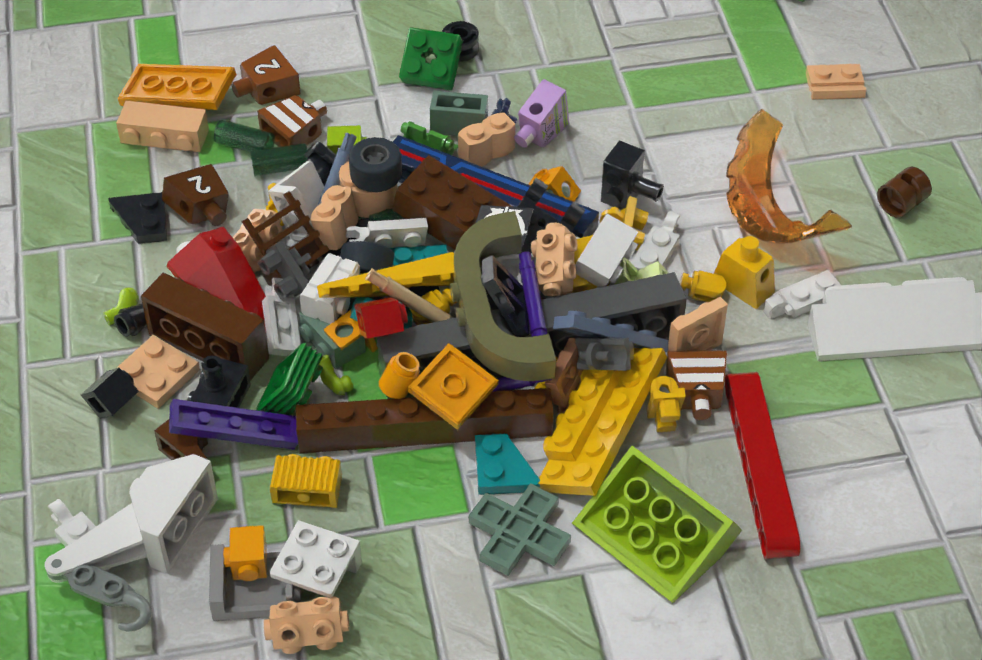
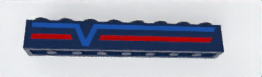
[393,135,599,238]

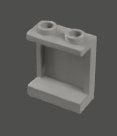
[209,541,301,621]

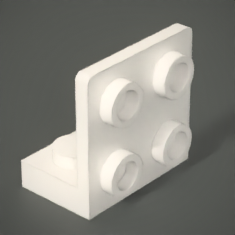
[268,161,324,241]
[270,520,362,598]

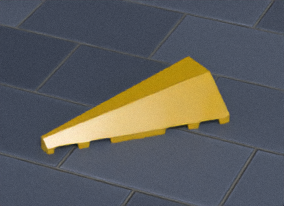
[317,252,454,298]

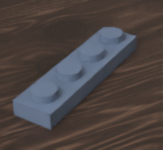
[553,311,669,352]

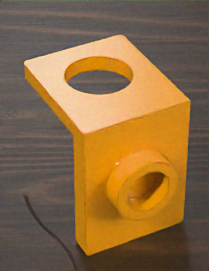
[528,166,581,202]
[324,310,377,352]

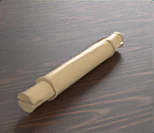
[365,268,451,322]

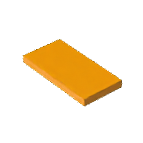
[117,64,237,110]

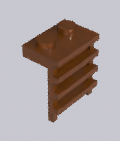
[241,191,330,286]

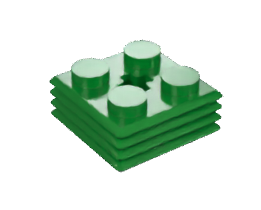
[399,27,463,90]
[256,343,323,415]

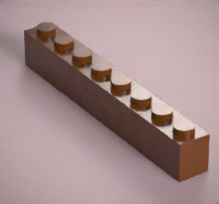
[296,388,554,454]

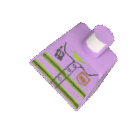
[514,79,570,148]

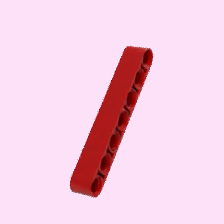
[725,372,800,559]

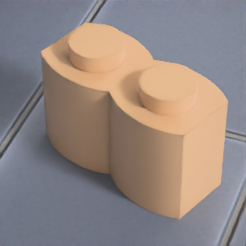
[458,113,515,167]
[311,185,358,250]

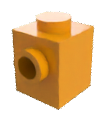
[223,525,267,581]

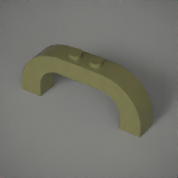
[450,211,556,381]

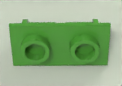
[400,121,458,155]

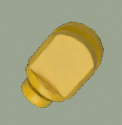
[680,270,726,302]
[410,288,457,325]

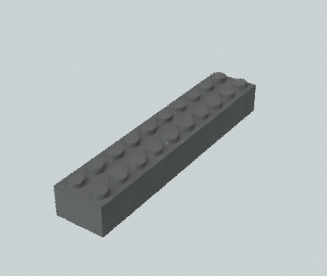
[377,272,687,399]

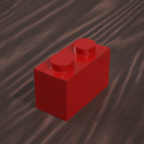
[354,297,408,339]

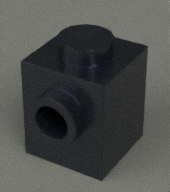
[81,368,139,419]

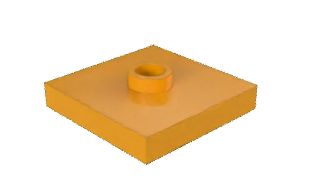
[408,343,499,430]

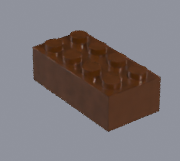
[392,155,513,250]
[141,272,269,381]

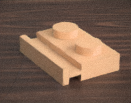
[805,64,866,100]

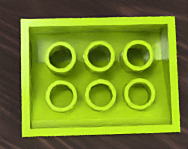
[572,446,742,603]

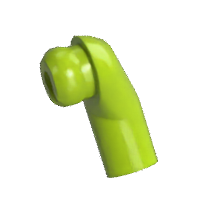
[103,287,139,326]
[319,355,354,396]

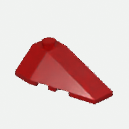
[166,226,267,338]

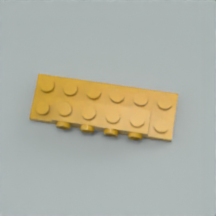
[538,348,667,496]

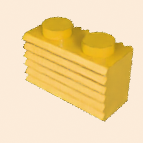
[270,454,342,508]

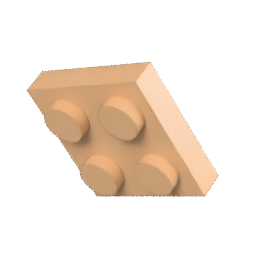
[666,297,728,361]
[117,335,200,409]

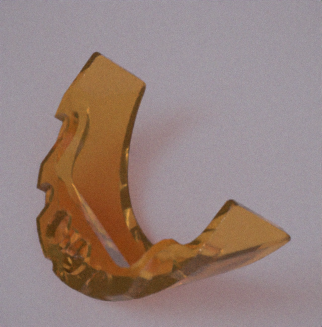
[726,109,852,244]

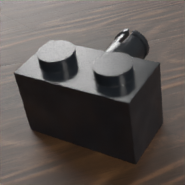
[601,140,664,210]
[187,355,251,408]

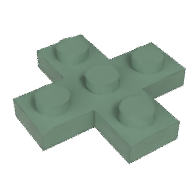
[468,483,571,576]

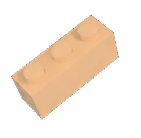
[116,101,209,152]

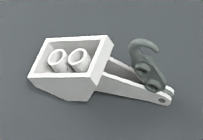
[45,454,218,632]

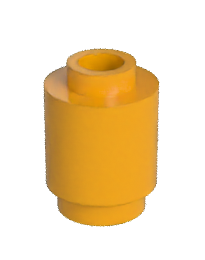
[379,352,420,399]

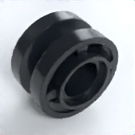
[442,21,479,62]

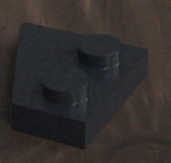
[108,192,167,244]
[481,255,529,337]

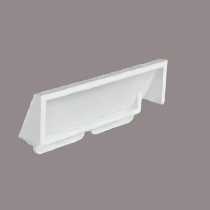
[808,277,982,361]

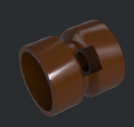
[877,166,932,218]

